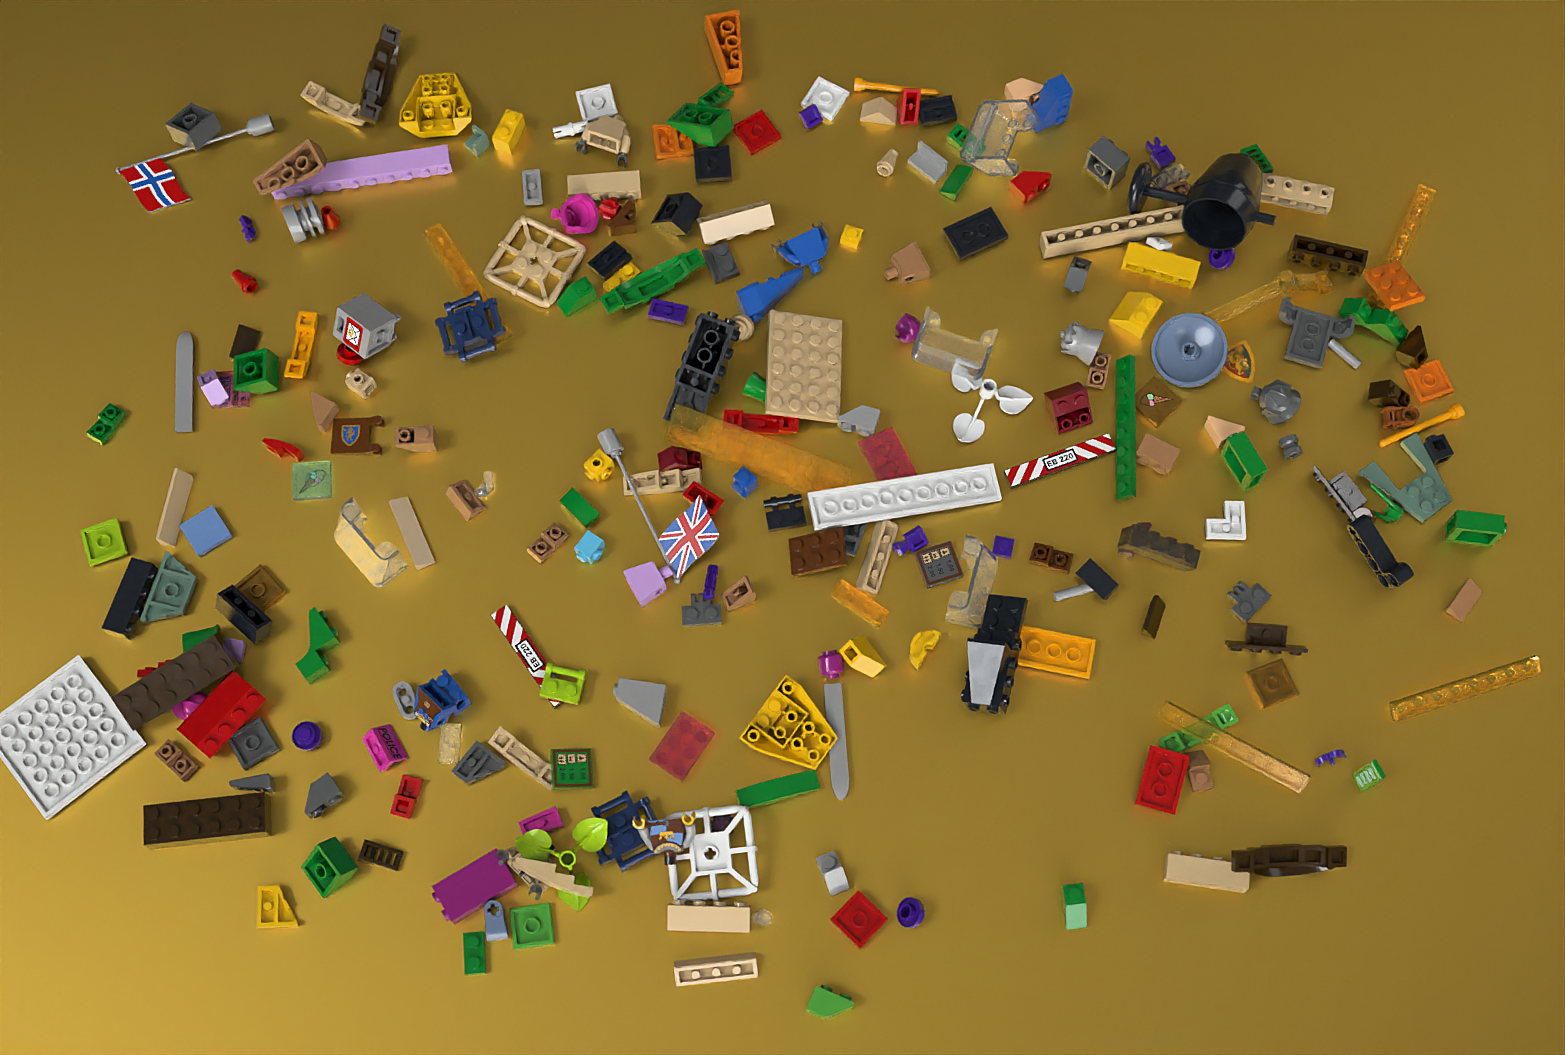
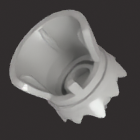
[1059,321,1104,366]

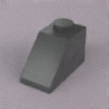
[1064,256,1092,292]

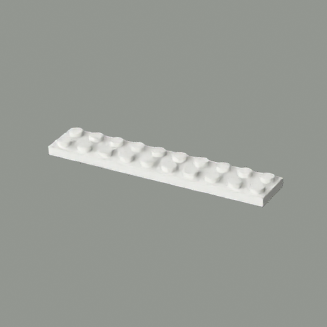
[807,463,1002,531]

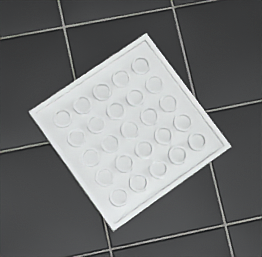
[0,655,147,820]

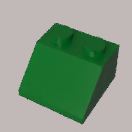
[233,348,279,394]
[301,836,359,898]

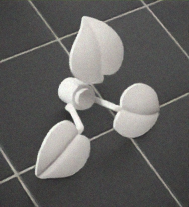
[952,359,1033,442]

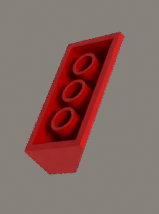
[177,670,266,759]

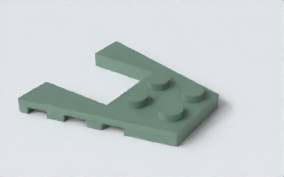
[1358,432,1452,522]

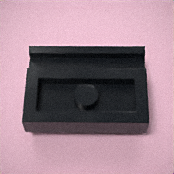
[919,95,957,127]
[587,240,633,281]

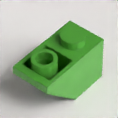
[806,984,854,1019]

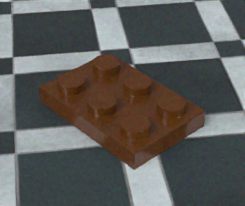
[789,527,848,577]

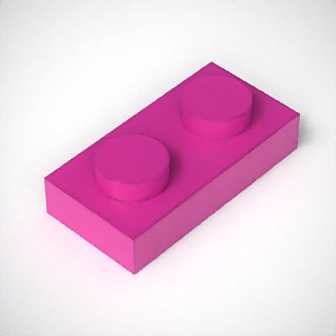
[518,806,564,834]

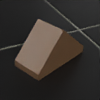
[310,392,340,433]
[721,575,756,612]

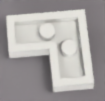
[1205,501,1246,540]

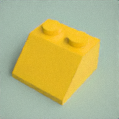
[1109,291,1163,339]

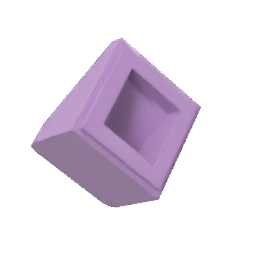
[224,638,247,663]

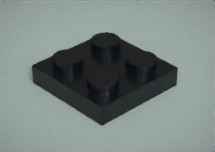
[694,145,732,183]

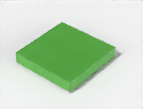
[509,902,555,950]

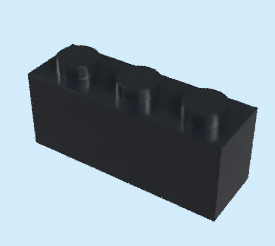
[215,584,272,644]

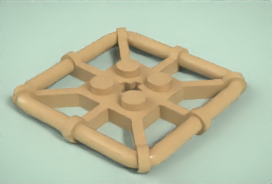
[483,215,587,308]

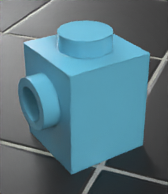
[574,530,605,564]

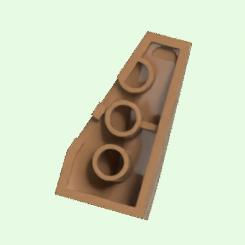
[253,138,327,195]

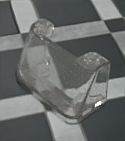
[334,497,408,587]
[945,535,999,628]

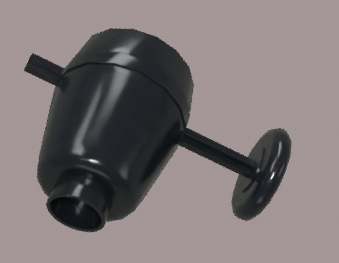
[1127,153,1276,251]

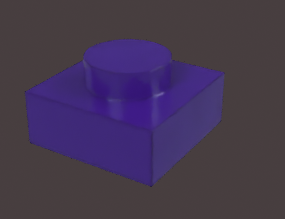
[799,104,823,129]
[991,535,1015,559]

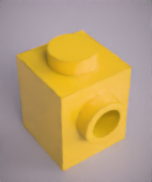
[583,449,614,483]

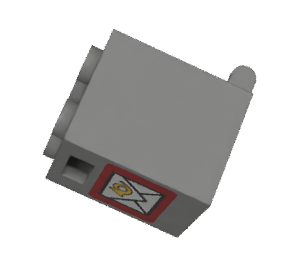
[333,293,401,359]

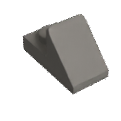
[815,850,850,897]

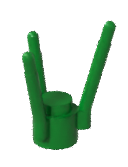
[1360,484,1405,523]

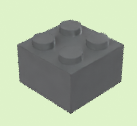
[165,103,222,151]
[1084,136,1130,190]

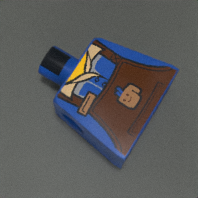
[413,681,457,731]

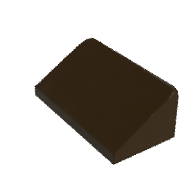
[229,324,260,363]
[1141,595,1165,639]

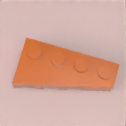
[704,9,743,86]

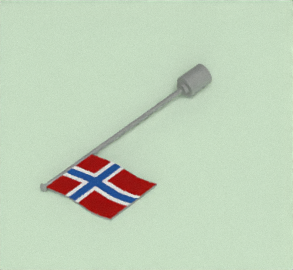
[115,113,275,213]

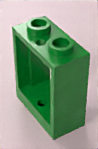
[1220,431,1268,491]
[1445,510,1507,546]

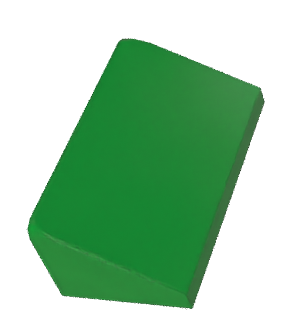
[939,164,973,201]

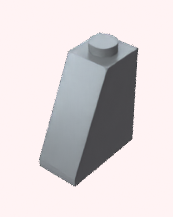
[613,678,667,728]

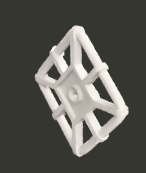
[665,805,759,902]

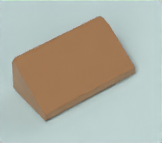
[446,480,486,521]
[1445,579,1483,623]

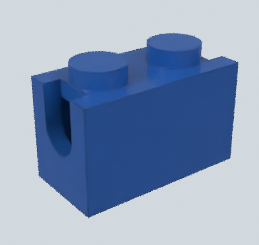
[429,669,472,716]

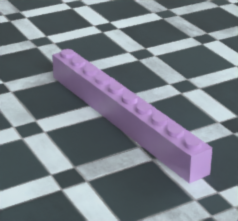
[271,144,453,200]

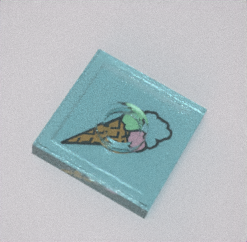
[292,460,332,501]

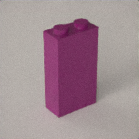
[432,848,518,924]

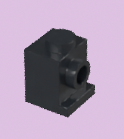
[1423,434,1454,466]

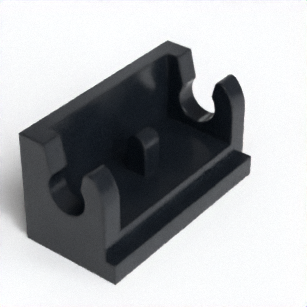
[1075,558,1119,600]

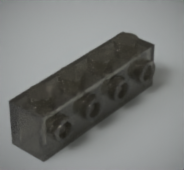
[1117,524,1201,572]

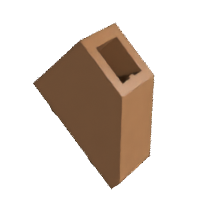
[395,425,437,452]

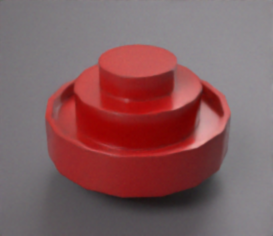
[336,343,364,365]

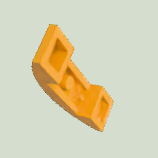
[284,311,318,379]

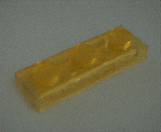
[830,579,889,629]

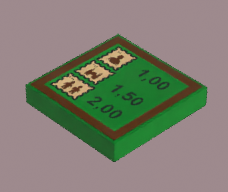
[550,748,593,790]

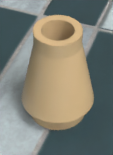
[877,149,898,176]

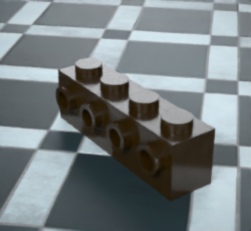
[1287,234,1368,277]

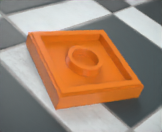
[1403,358,1455,404]

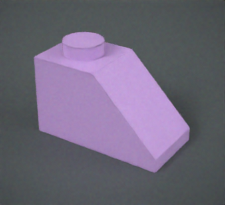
[197,368,229,406]

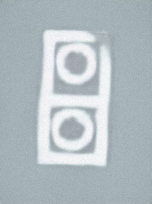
[1151,162,1191,190]

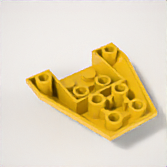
[399,72,472,138]
[739,675,838,770]

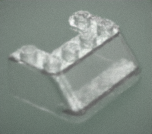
[960,99,1039,176]

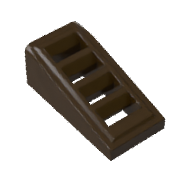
[357,840,404,871]

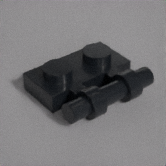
[763,493,807,532]

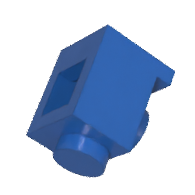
[731,466,758,499]

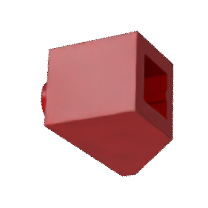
[1009,171,1052,204]

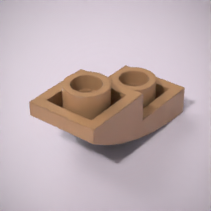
[1086,352,1111,390]
[527,522,569,564]
[154,739,199,782]

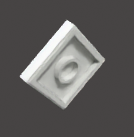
[801,76,849,121]
[576,84,618,123]

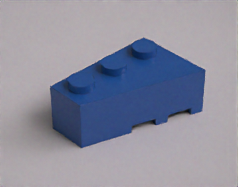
[1026,74,1073,133]

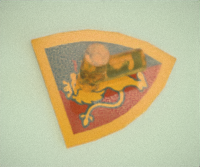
[1222,340,1255,383]

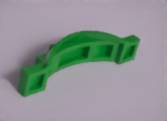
[599,248,706,315]

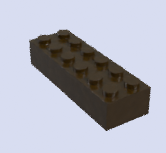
[111,632,240,731]
[143,792,271,850]

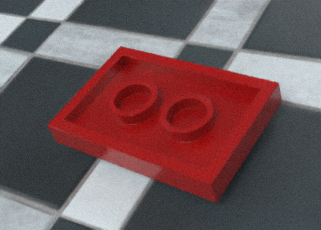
[1135,745,1190,815]

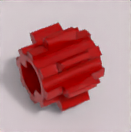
[599,198,622,221]

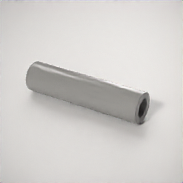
[1328,338,1362,369]
[1053,583,1093,602]

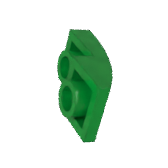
[86,403,125,445]
[559,487,600,528]

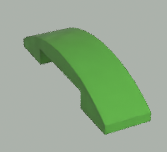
[1158,703,1239,753]

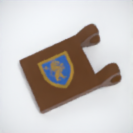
[330,416,385,455]

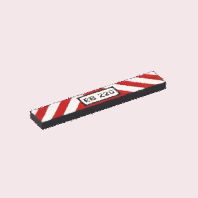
[1003,433,1116,489]
[490,604,564,709]

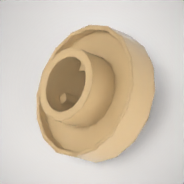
[730,314,754,342]

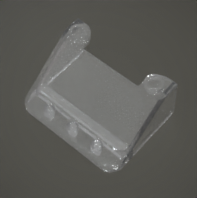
[912,306,999,380]

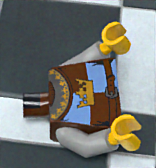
[632,811,696,865]

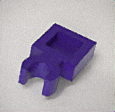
[1146,137,1176,170]

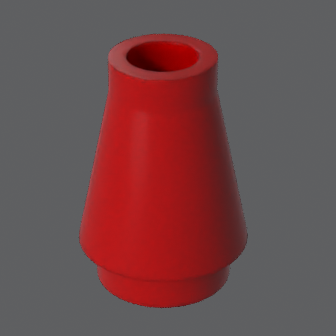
[321,206,340,229]
[232,269,258,294]

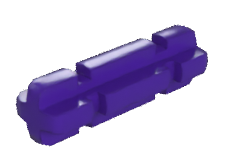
[703,564,718,600]

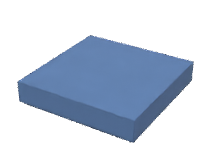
[179,505,233,557]

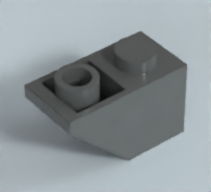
[304,772,345,819]

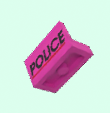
[362,724,408,772]

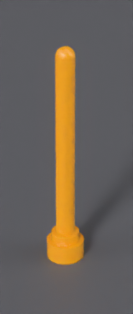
[854,77,939,97]
[1379,403,1464,447]

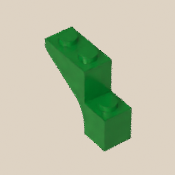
[1338,298,1409,346]
[295,607,340,684]

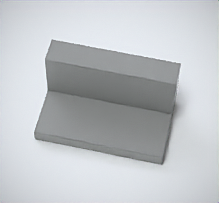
[908,140,948,184]

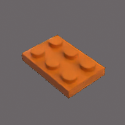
[1363,260,1425,311]

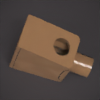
[884,241,930,285]

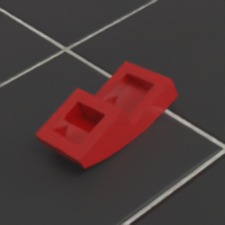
[262,438,304,462]
[390,774,424,819]

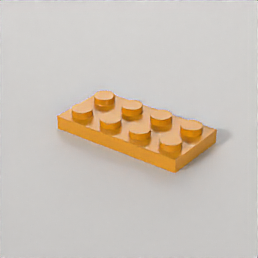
[1018,625,1096,679]

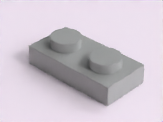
[522,169,543,206]

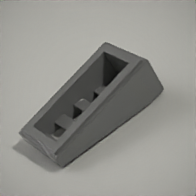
[229,773,275,792]

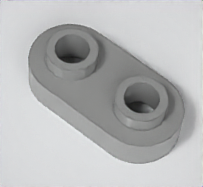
[392,681,417,720]

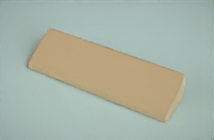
[156,468,193,547]
[388,497,435,570]
[855,519,899,595]
[674,952,758,986]

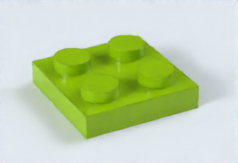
[80,518,128,566]

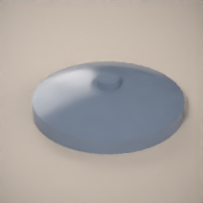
[1151,313,1228,388]

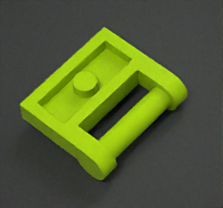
[539,662,587,705]

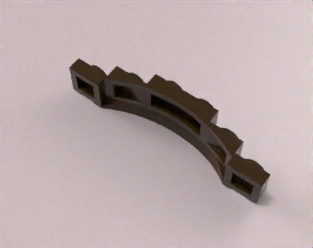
[358,24,401,124]
[1231,844,1347,877]

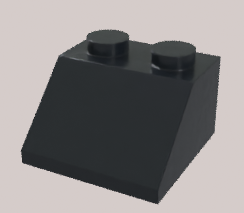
[651,192,703,236]

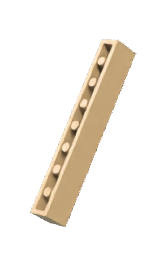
[1039,205,1185,258]

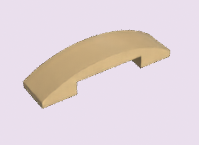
[301,81,365,126]
[488,726,552,791]

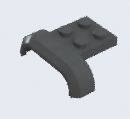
[1278,297,1356,369]

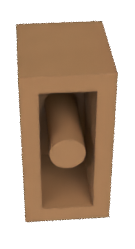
[1136,433,1181,475]

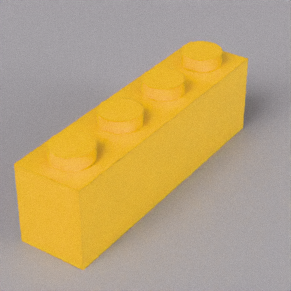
[1121,242,1201,289]

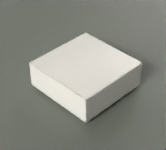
[1146,237,1173,250]

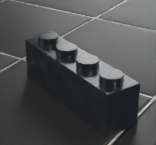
[102,557,159,640]

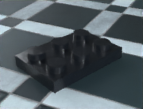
[943,207,1008,261]

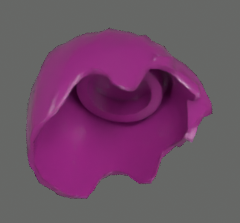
[895,313,921,343]

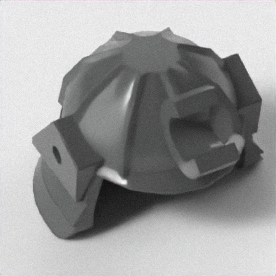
[1250,379,1301,424]

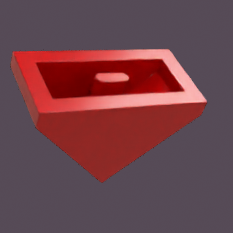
[896,88,921,125]
[682,481,724,516]

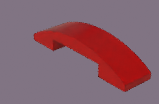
[723,409,799,435]

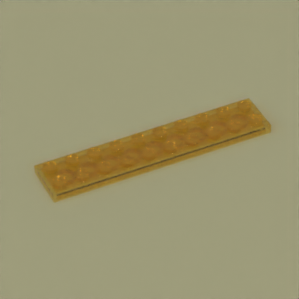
[663,403,853,493]

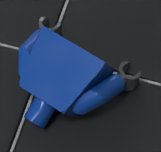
[771,222,829,274]

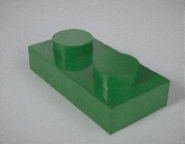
[463,931,486,976]

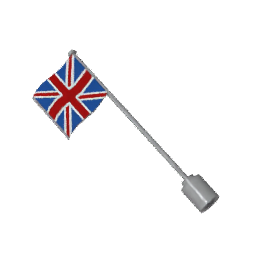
[597,428,720,584]

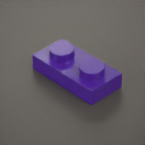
[648,298,689,325]

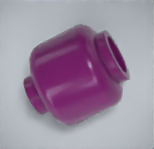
[818,650,845,679]

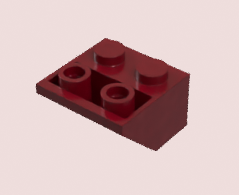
[1044,382,1093,434]

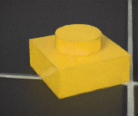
[840,224,863,248]

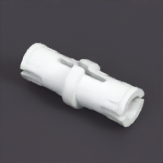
[553,119,588,139]

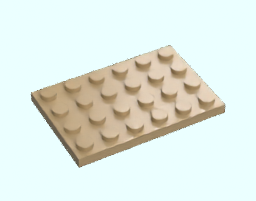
[765,310,842,423]

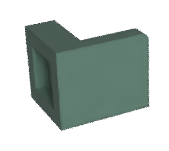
[464,125,490,157]

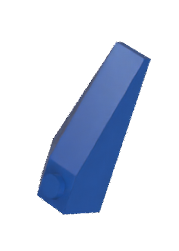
[736,267,803,323]

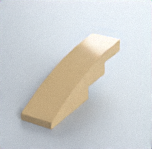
[623,468,703,495]
[512,857,593,898]

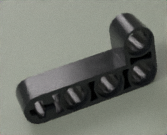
[1347,514,1414,588]

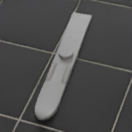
[175,331,194,433]
[824,683,849,800]

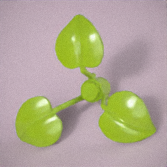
[515,818,608,911]

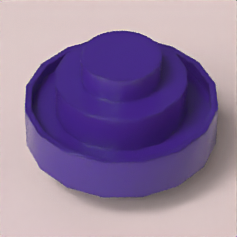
[1208,248,1235,270]
[292,721,322,751]
[897,897,925,928]

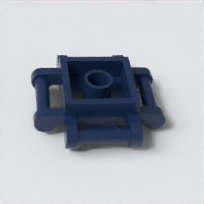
[435,290,506,363]
[591,790,658,873]

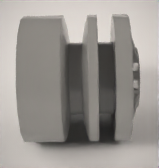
[281,197,325,243]

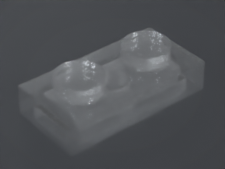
[438,723,462,764]

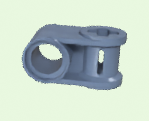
[484,900,508,942]

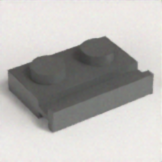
[702,242,740,284]

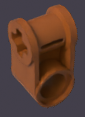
[1380,406,1420,430]

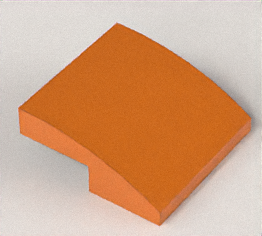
[652,124,694,159]

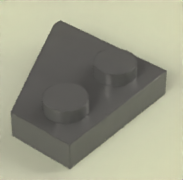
[451,741,507,785]

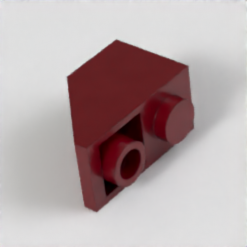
[657,445,703,472]

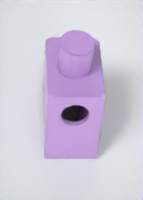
[623,561,673,607]

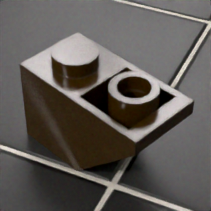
[1395,325,1428,370]
[1368,379,1410,408]

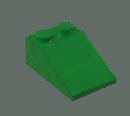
[667,102,734,147]

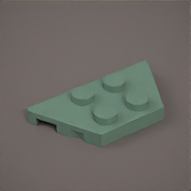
[140,552,198,623]

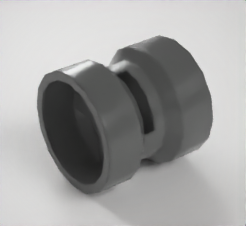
[1278,434,1303,460]

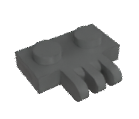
[1227,581,1272,624]
[682,593,722,627]

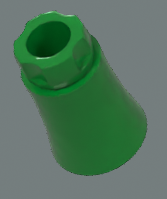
[742,371,766,403]

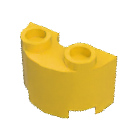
[909,630,941,670]

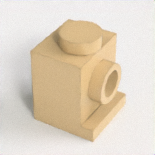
[345,368,377,400]

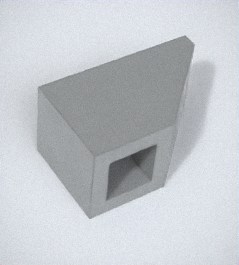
[838,405,881,437]

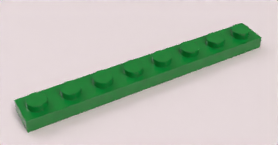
[1116,355,1136,501]

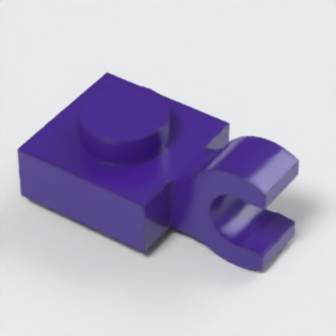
[892,525,929,555]

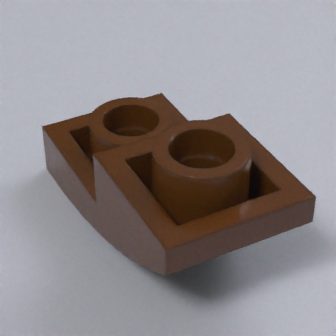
[1029,543,1074,574]

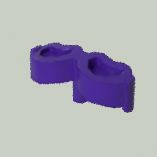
[239,215,256,242]
[1315,750,1347,767]

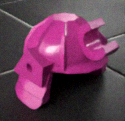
[551,193,599,234]

